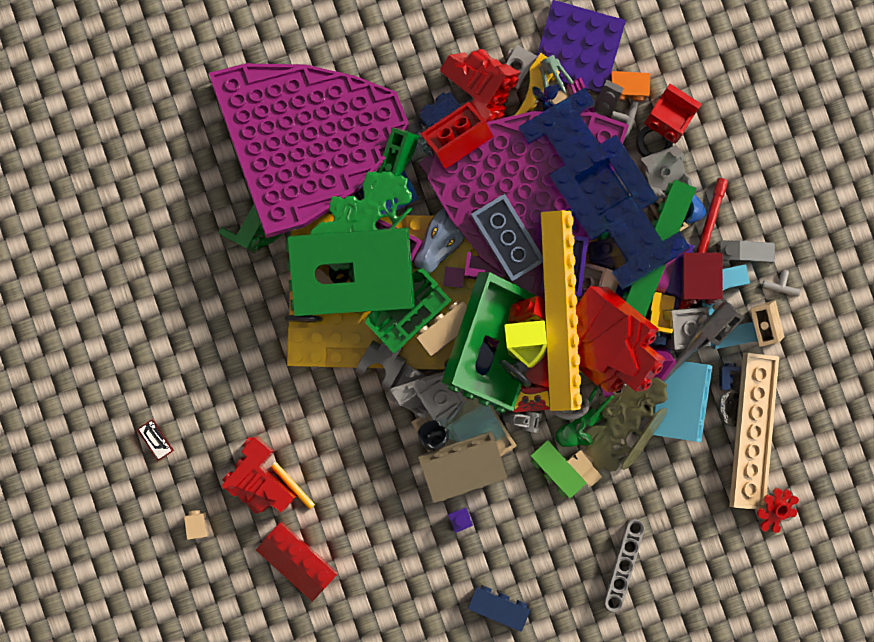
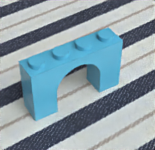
[700,265,758,350]

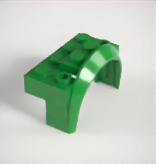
[218,205,283,254]

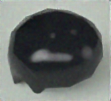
[418,420,449,451]

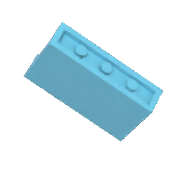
[653,361,712,442]

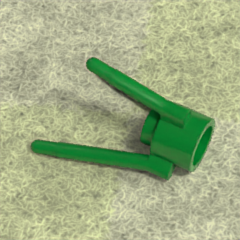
[584,386,614,427]

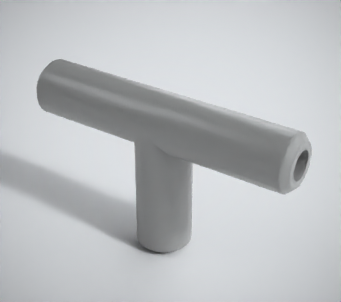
[611,101,639,139]
[762,269,800,297]

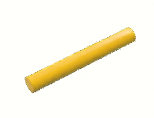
[271,462,315,510]

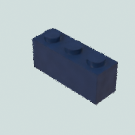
[468,585,531,632]

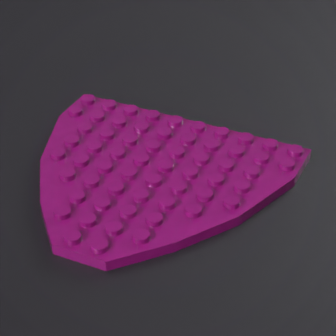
[209,63,409,238]
[427,111,629,299]

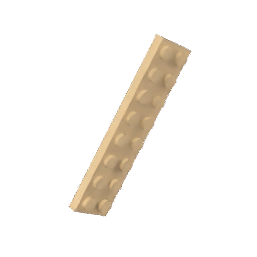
[729,353,779,510]

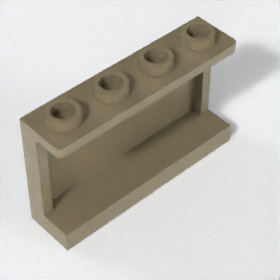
[418,431,507,503]

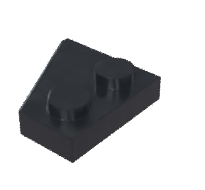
[588,235,631,273]

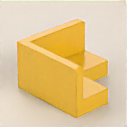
[648,292,675,335]

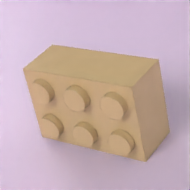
[417,301,467,357]

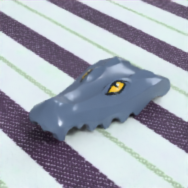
[414,208,465,274]

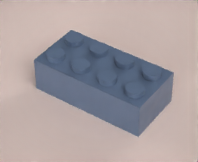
[470,194,543,282]

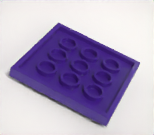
[536,0,626,93]

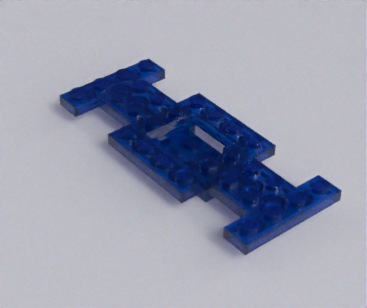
[519,87,690,290]

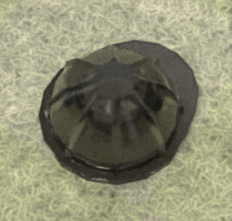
[718,389,740,427]

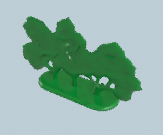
[310,171,412,271]

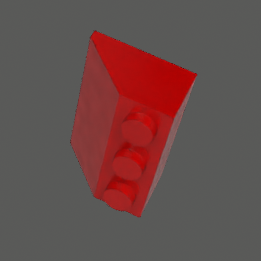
[420,102,494,169]

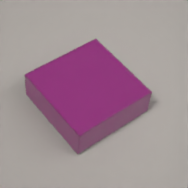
[443,266,465,288]

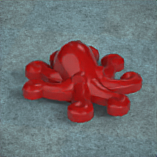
[756,488,799,533]

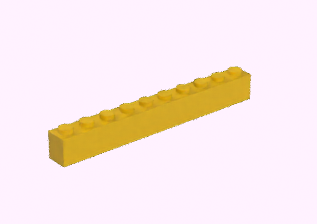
[541,210,582,411]

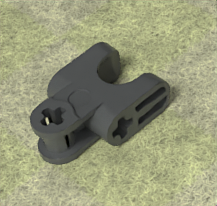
[355,340,407,391]

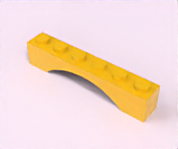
[514,53,560,116]

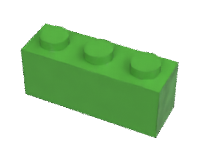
[530,440,587,498]

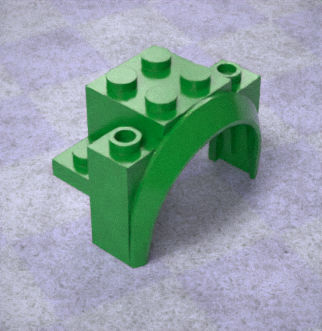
[365,268,452,354]

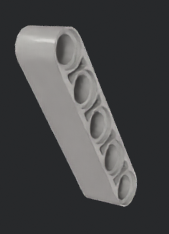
[604,519,645,612]

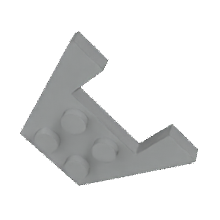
[390,371,466,434]

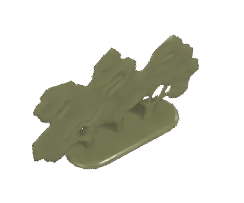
[585,377,667,472]

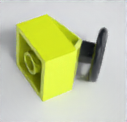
[499,320,547,387]

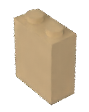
[750,300,785,347]

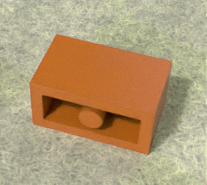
[610,71,650,102]

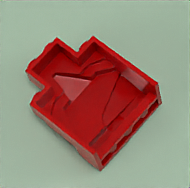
[576,286,666,392]

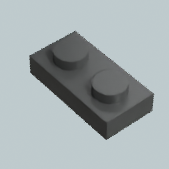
[594,80,624,116]

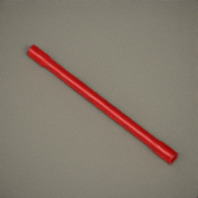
[678,178,728,310]

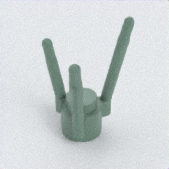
[539,55,573,105]

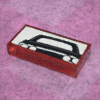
[137,419,175,461]

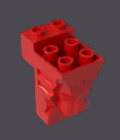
[439,49,521,122]
[221,436,297,514]

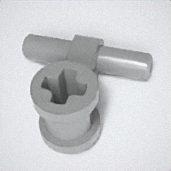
[503,411,542,433]

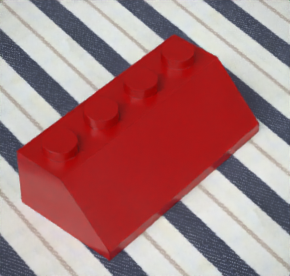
[256,521,338,602]

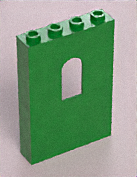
[285,227,415,316]
[441,272,545,413]

